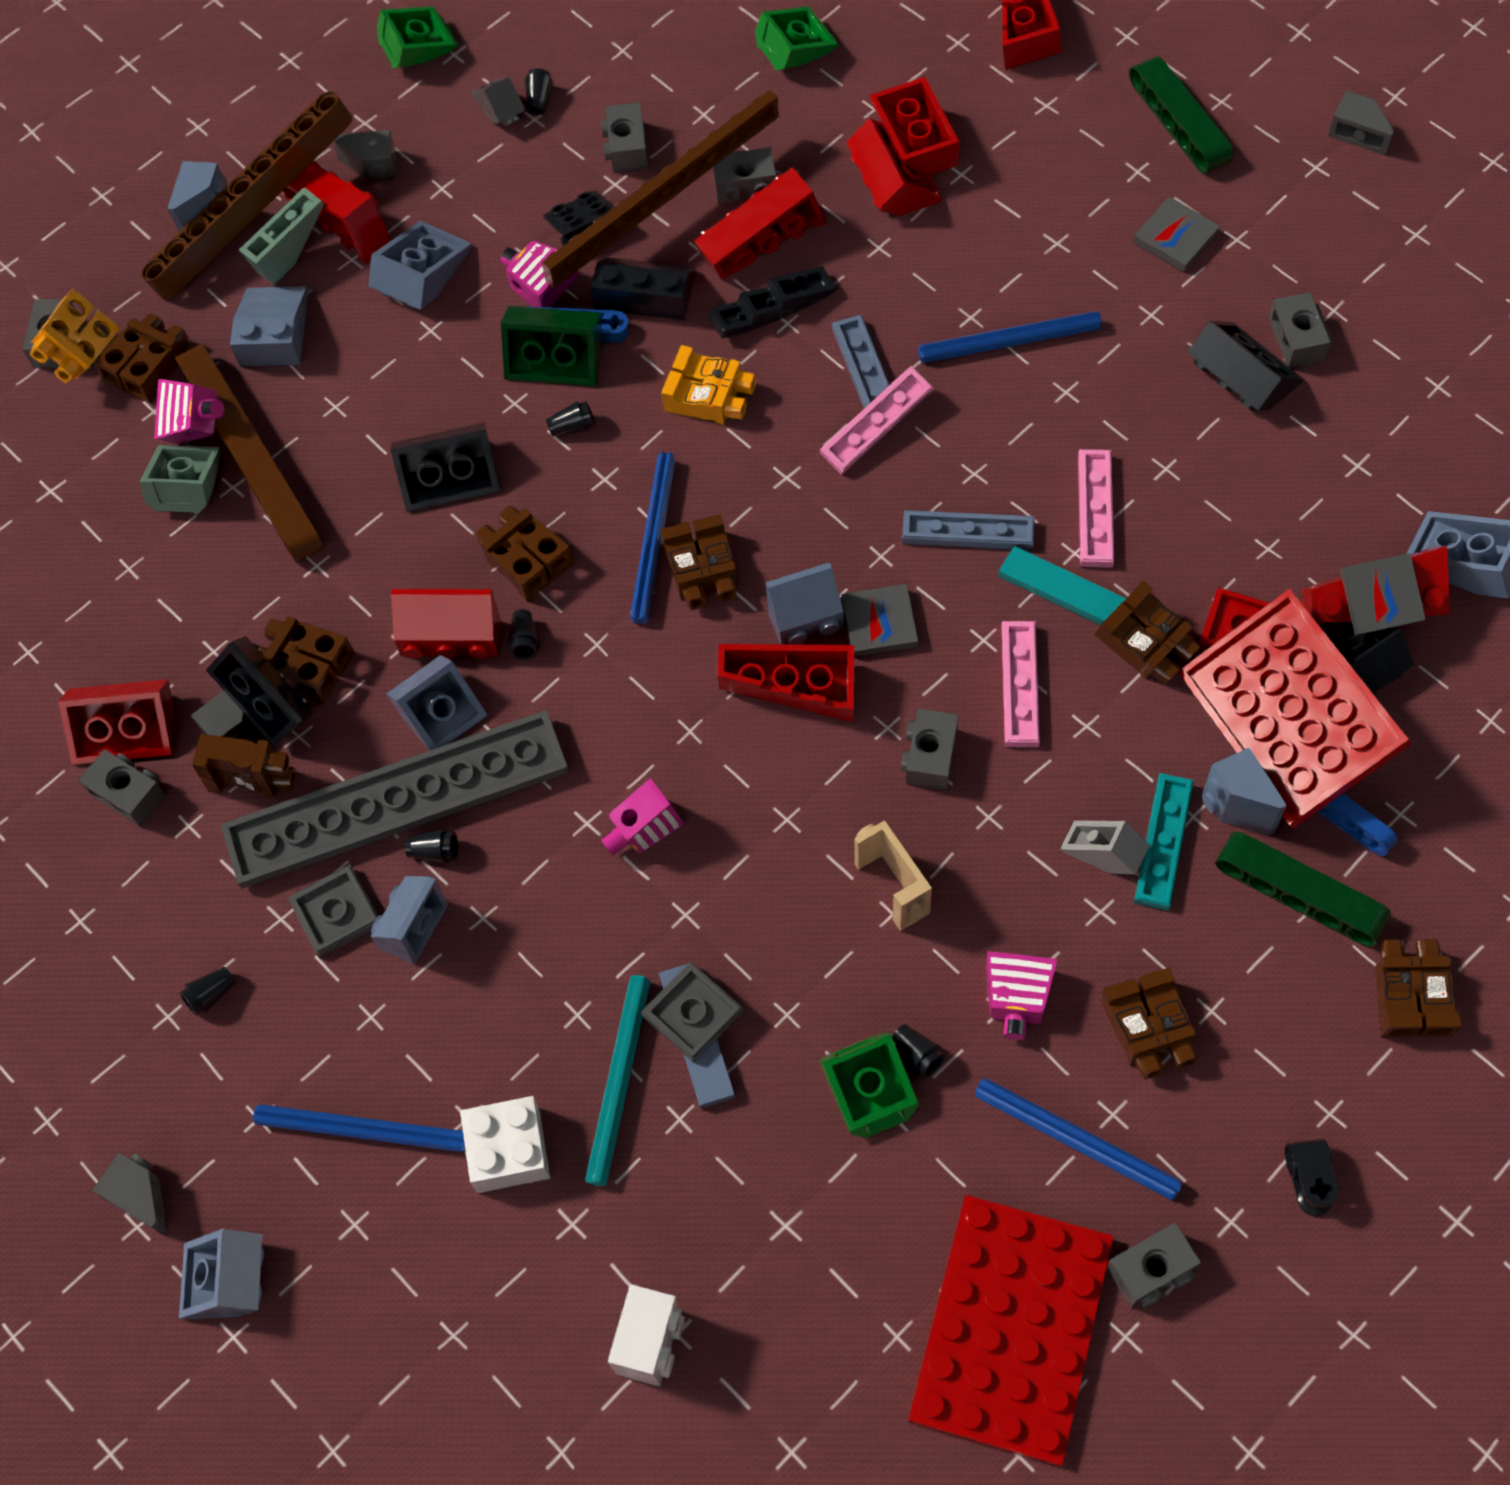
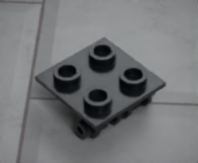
[542,190,614,246]

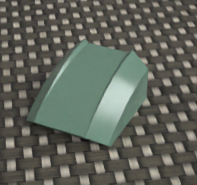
[139,445,221,515]

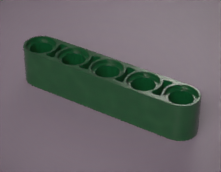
[1129,56,1233,174]
[1215,832,1391,947]

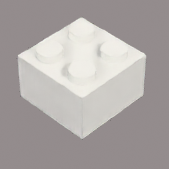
[460,1096,550,1193]
[608,1284,685,1387]

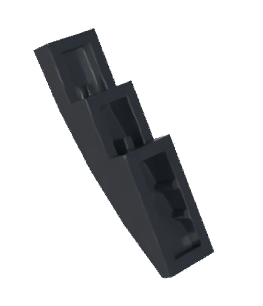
[708,266,836,339]

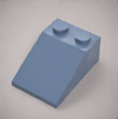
[368,221,472,310]
[230,286,308,367]
[1407,511,1510,599]

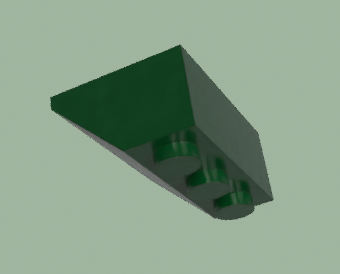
[500,306,602,386]

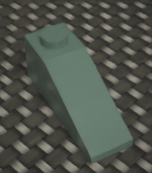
[239,187,324,285]

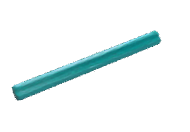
[585,975,650,1187]

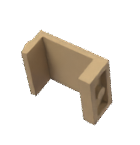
[854,820,932,931]

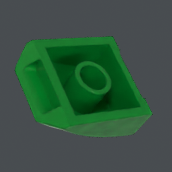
[377,6,459,69]
[755,6,839,71]
[819,1032,919,1138]

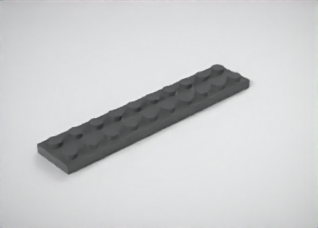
[221,710,569,889]

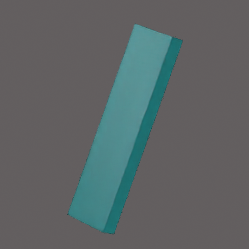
[998,546,1126,625]
[1134,773,1194,911]

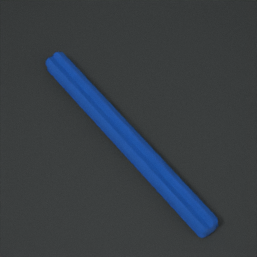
[918,311,1102,363]
[630,452,675,625]
[975,1078,1182,1200]
[253,1104,465,1152]

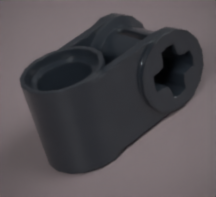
[1284,1138,1339,1216]

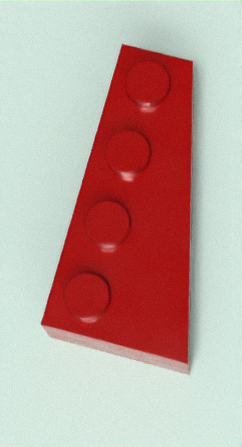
[1002,0,1061,70]
[282,161,392,264]
[694,167,826,280]
[1302,546,1450,623]
[717,644,854,723]

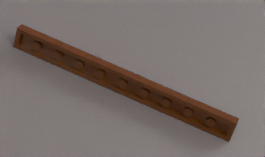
[542,90,779,289]

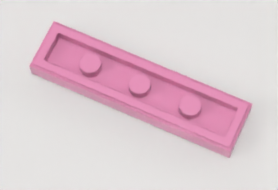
[820,366,934,475]
[1078,450,1114,568]
[1001,621,1040,747]

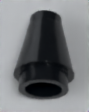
[524,68,553,116]
[546,401,595,437]
[507,609,540,660]
[405,828,459,863]
[179,966,236,1016]
[892,1024,945,1077]

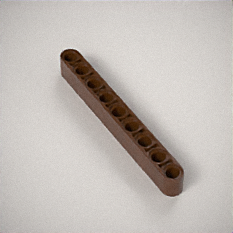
[141,91,353,299]
[174,344,324,563]

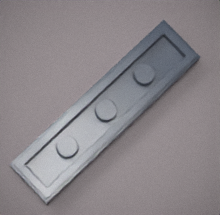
[832,315,890,408]
[902,510,1035,550]
[659,962,735,1109]

